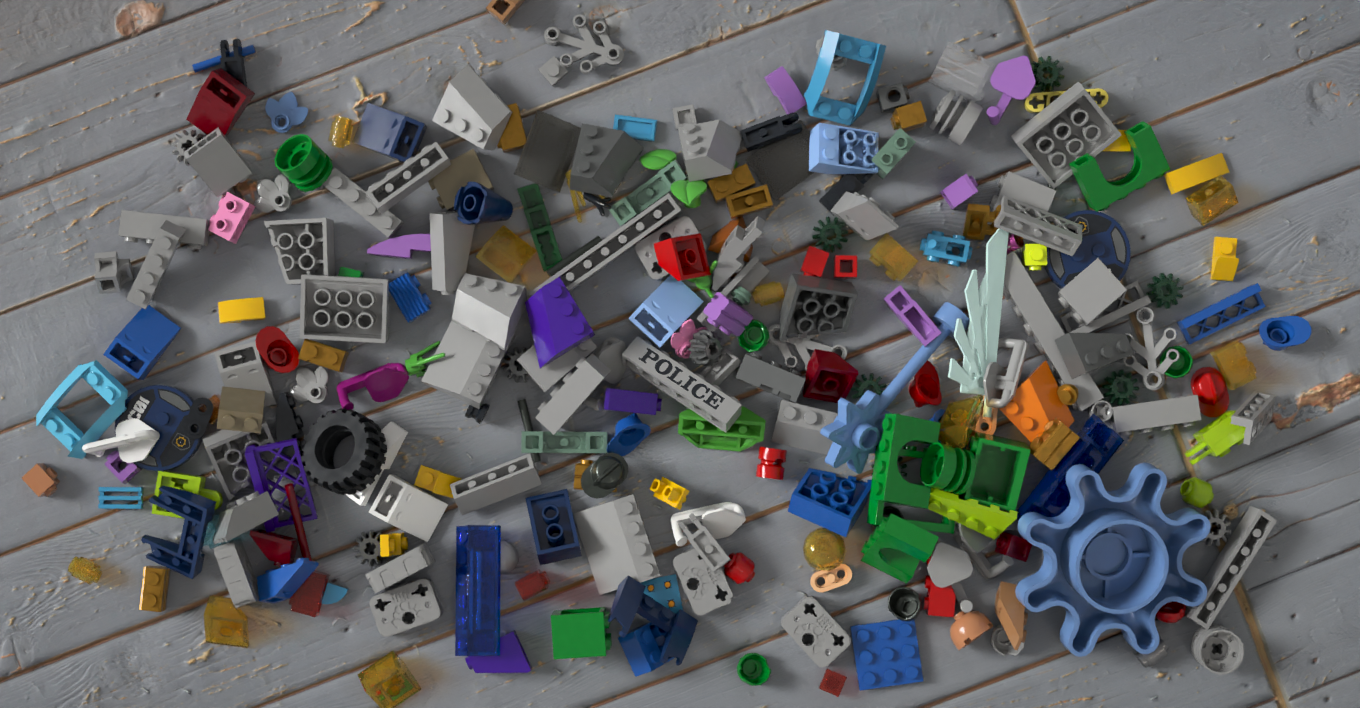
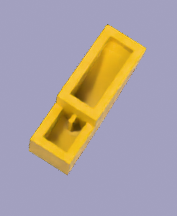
[1164,153,1230,195]

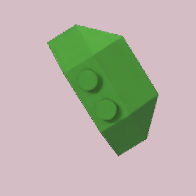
[678,406,766,452]

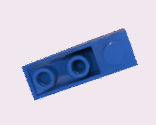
[257,558,319,604]

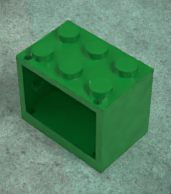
[961,431,1031,511]
[551,607,612,659]

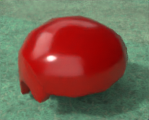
[1155,601,1186,623]

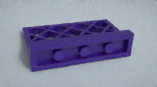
[245,438,318,533]

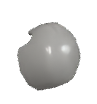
[484,541,519,573]
[991,624,1025,656]

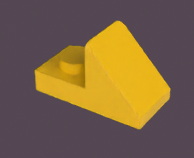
[1211,237,1239,281]
[414,465,462,499]

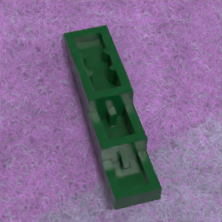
[517,182,562,272]

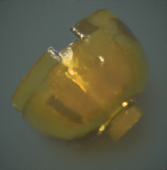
[803,528,846,571]

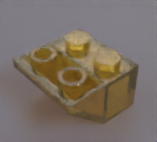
[476,225,537,283]

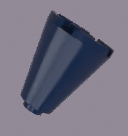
[454,182,513,225]

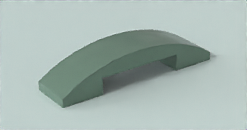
[609,160,688,226]
[521,431,607,453]

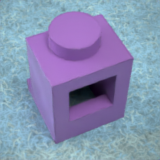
[105,450,142,484]

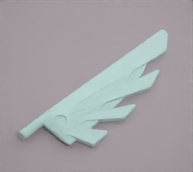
[948,228,1009,417]

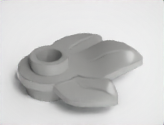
[254,174,292,213]
[290,366,329,404]

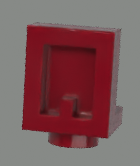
[995,532,1032,562]

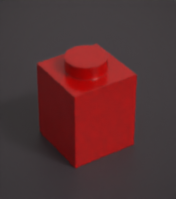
[800,246,829,278]
[834,255,857,279]

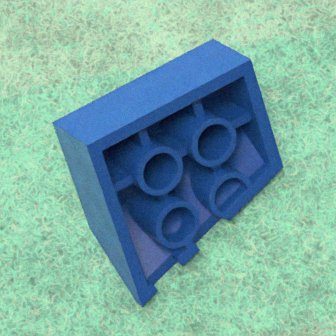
[788,468,872,537]

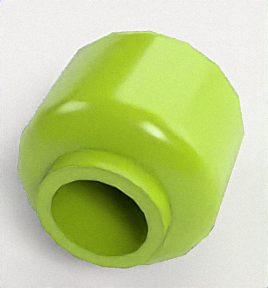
[1180,477,1214,508]

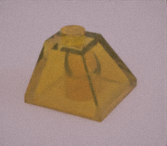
[204,596,249,648]

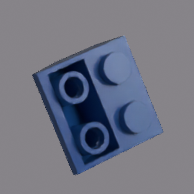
[618,622,674,677]

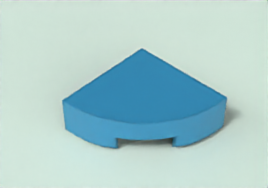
[321,582,349,604]

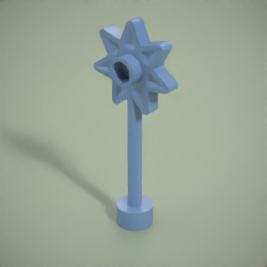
[820,302,970,474]

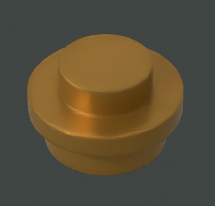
[1057,384,1079,405]

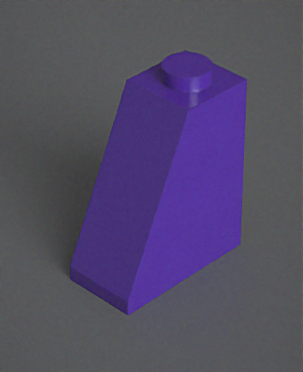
[604,388,662,415]
[465,630,533,673]

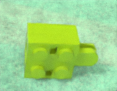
[1184,410,1246,465]
[151,470,223,519]

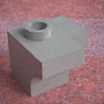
[94,251,134,294]

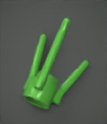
[687,260,718,298]
[405,341,445,378]

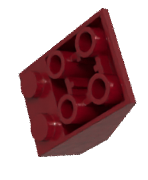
[186,68,255,137]

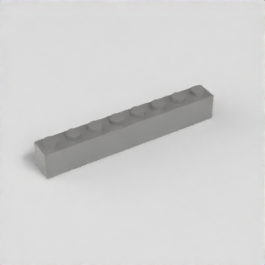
[529,193,681,296]
[1003,251,1104,411]

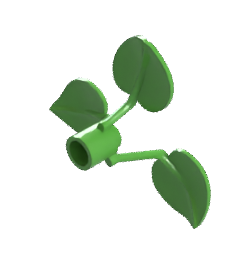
[639,149,739,208]

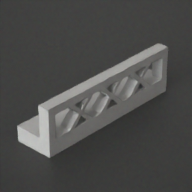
[994,195,1082,256]
[696,256,770,331]
[1060,281,1151,333]
[1231,391,1276,445]

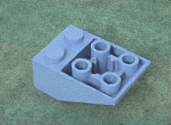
[809,123,879,174]
[628,275,704,348]

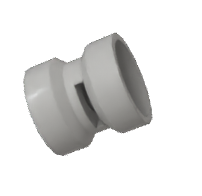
[1088,400,1113,422]

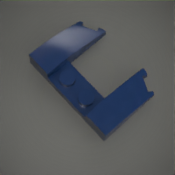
[141,486,216,579]
[608,575,698,666]

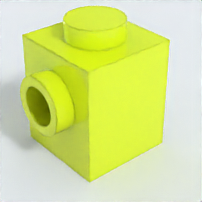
[1021,244,1047,271]

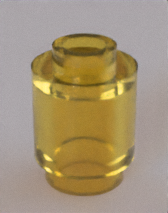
[328,116,353,149]
[752,281,785,307]
[68,556,102,585]

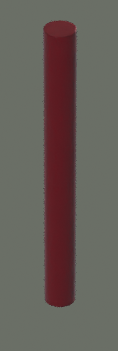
[285,483,312,561]

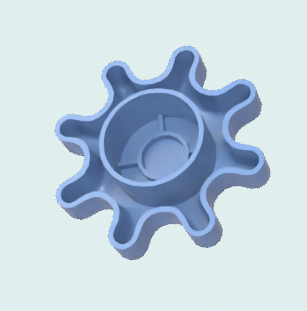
[1015,462,1211,657]

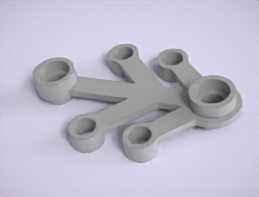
[544,14,624,74]
[1123,307,1180,390]
[768,324,847,371]

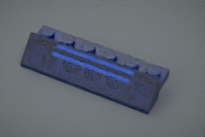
[1017,414,1124,521]
[455,525,501,656]

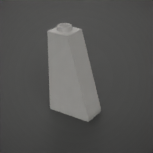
[429,210,475,295]

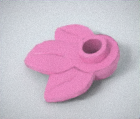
[670,319,707,359]

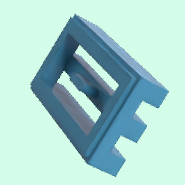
[98,487,143,509]

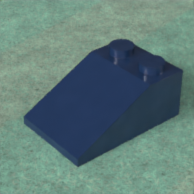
[526,489,582,565]

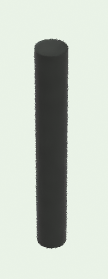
[547,236,602,277]
[517,399,541,463]

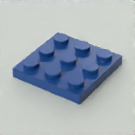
[850,619,923,691]

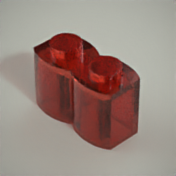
[515,569,551,601]

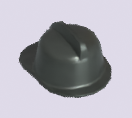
[581,453,628,499]

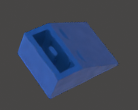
[103,305,181,380]

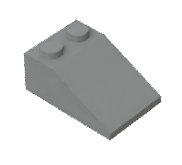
[517,339,598,392]

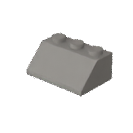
[771,400,838,455]

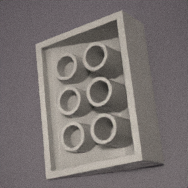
[1011,81,1121,189]
[300,274,390,343]
[421,321,517,409]
[573,493,661,595]

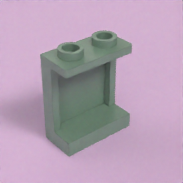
[872,129,916,180]

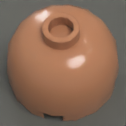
[950,610,994,651]

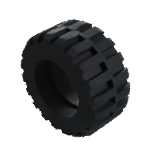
[301,408,387,495]

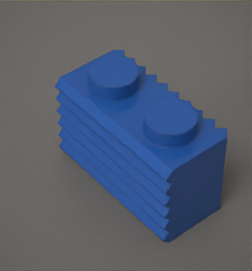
[388,272,432,323]

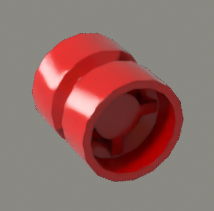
[756,447,787,480]

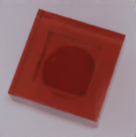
[818,668,847,697]

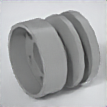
[929,89,983,146]
[1190,623,1244,675]

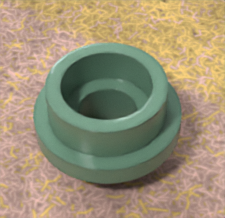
[731,286,752,306]

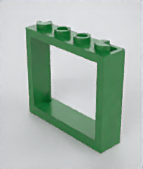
[867,445,958,534]

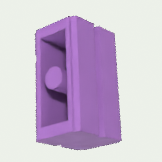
[703,292,753,336]

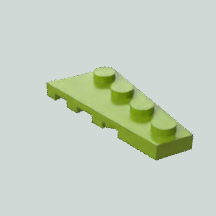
[928,488,1018,540]

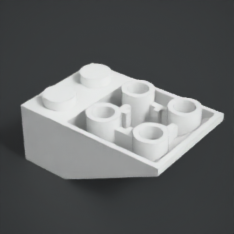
[369,474,449,542]

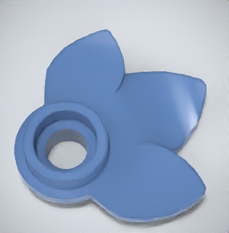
[265,92,308,133]

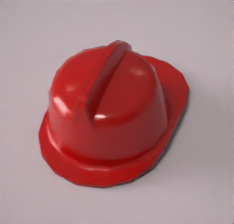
[255,326,300,373]
[908,360,942,408]
[1191,367,1229,418]

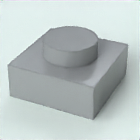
[538,56,568,87]
[672,104,697,130]

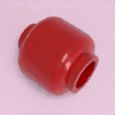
[723,552,755,584]

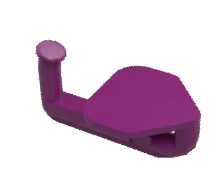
[337,363,409,410]

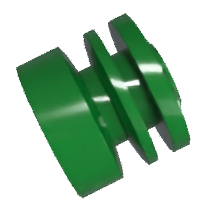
[274,134,333,192]
[920,442,976,495]

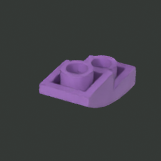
[764,66,807,114]

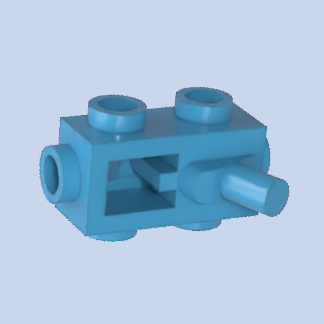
[919,231,973,267]

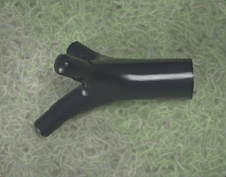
[582,192,611,216]

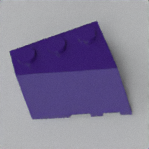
[525,277,595,369]

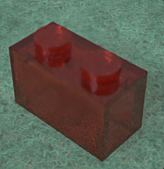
[289,570,330,617]

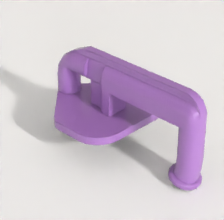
[986,55,1036,125]

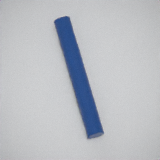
[192,45,256,73]

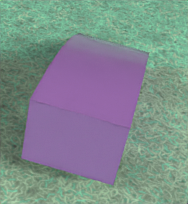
[367,234,431,259]
[884,285,942,347]

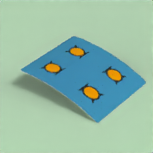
[641,574,683,613]

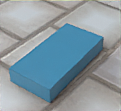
[613,114,657,142]

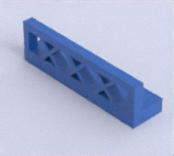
[1177,283,1266,345]

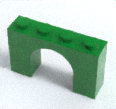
[1069,121,1170,212]
[872,414,941,509]
[861,513,939,584]

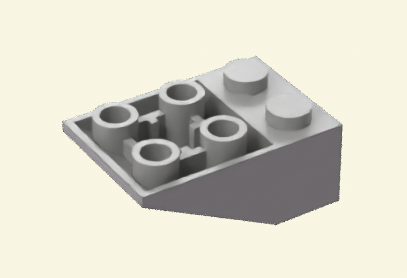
[830,191,899,240]
[214,341,277,407]

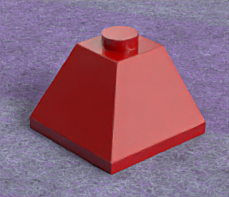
[654,233,711,281]

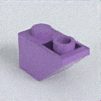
[940,174,978,209]

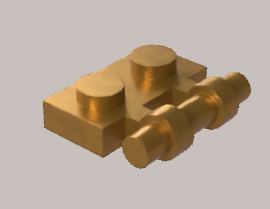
[963,203,1001,240]

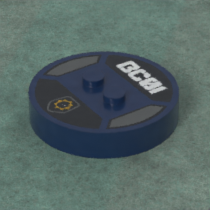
[1044,210,1131,289]
[115,385,203,471]

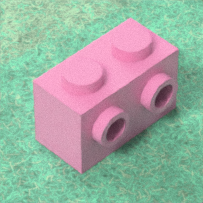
[208,192,256,244]

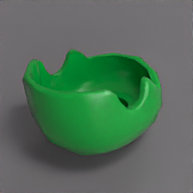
[737,319,770,352]
[1160,346,1193,379]
[737,653,771,686]

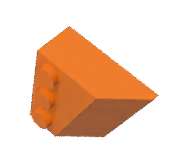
[999,360,1075,442]

